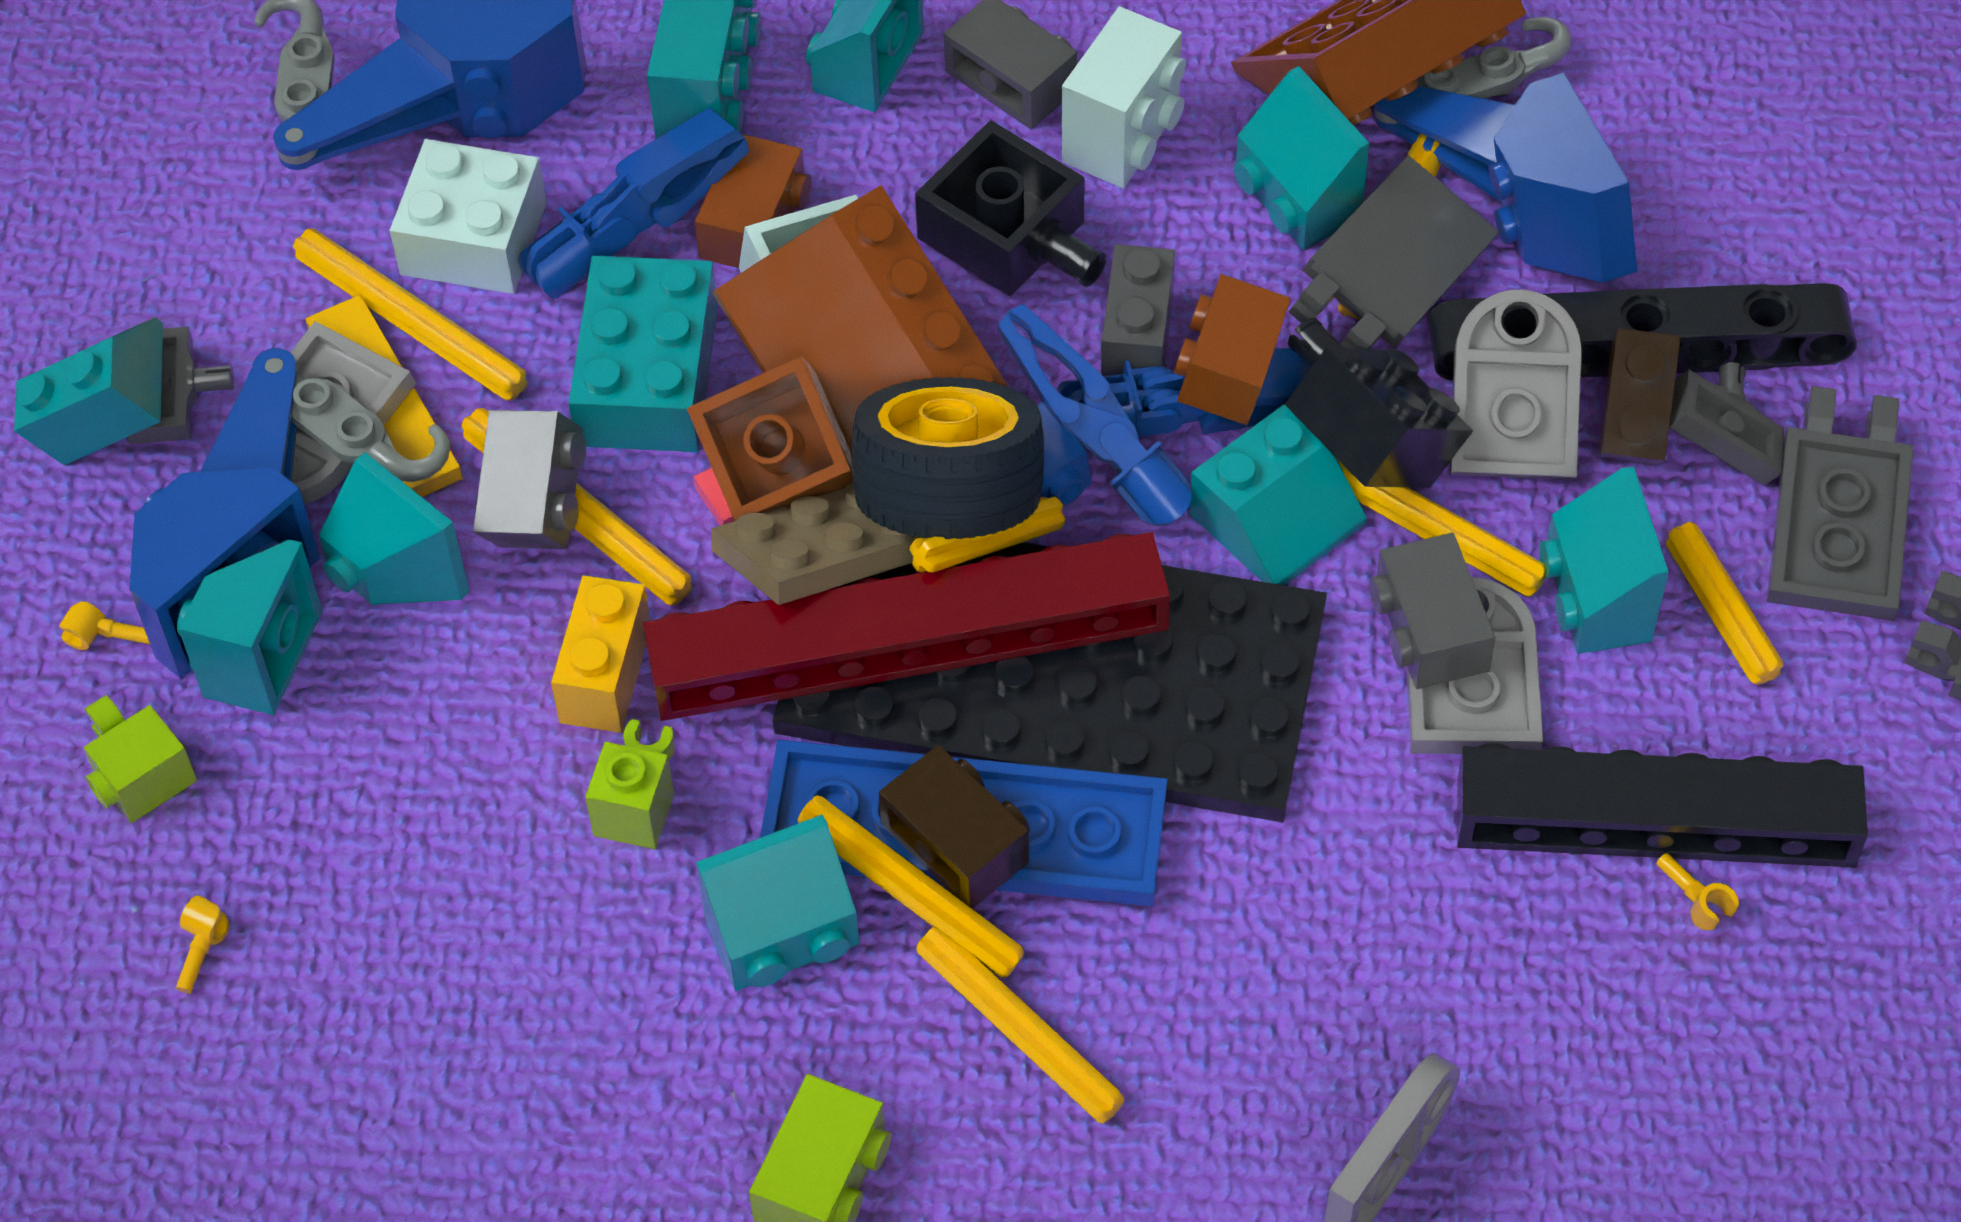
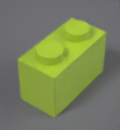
[749,1074,892,1222]

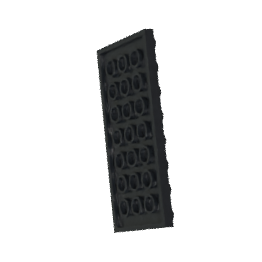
[772,542,1327,823]

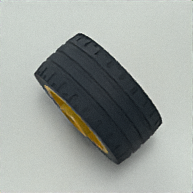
[852,377,1044,539]

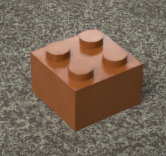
[687,356,852,521]

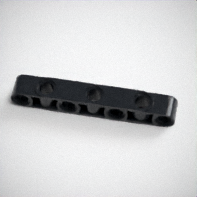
[1428,283,1857,381]

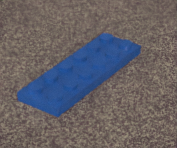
[760,739,1168,907]

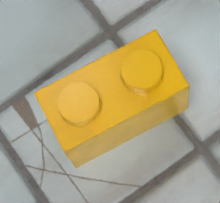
[551,575,651,733]

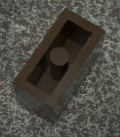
[1597,328,1681,466]
[878,744,1030,909]

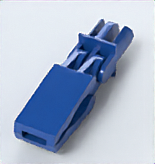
[518,107,749,298]
[997,303,1192,526]
[1057,348,1311,437]

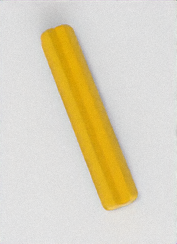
[909,497,1066,573]
[1666,522,1783,685]

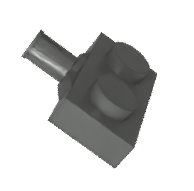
[127,326,234,444]
[1669,362,1784,486]

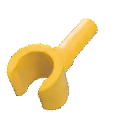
[59,601,150,651]
[1656,853,1739,930]
[175,895,229,994]

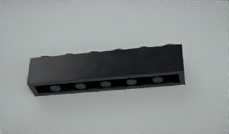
[1457,743,1868,868]

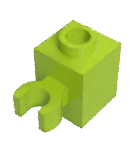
[83,695,197,824]
[585,719,675,850]

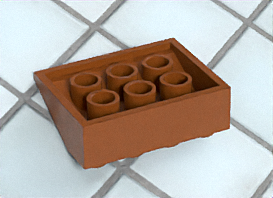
[1231,0,1526,125]
[712,185,1009,454]

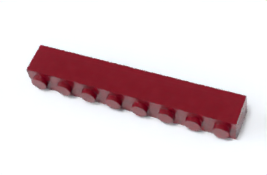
[643,532,1170,721]

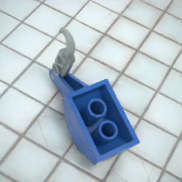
[254,0,586,170]
[1373,17,1637,283]
[129,348,450,679]

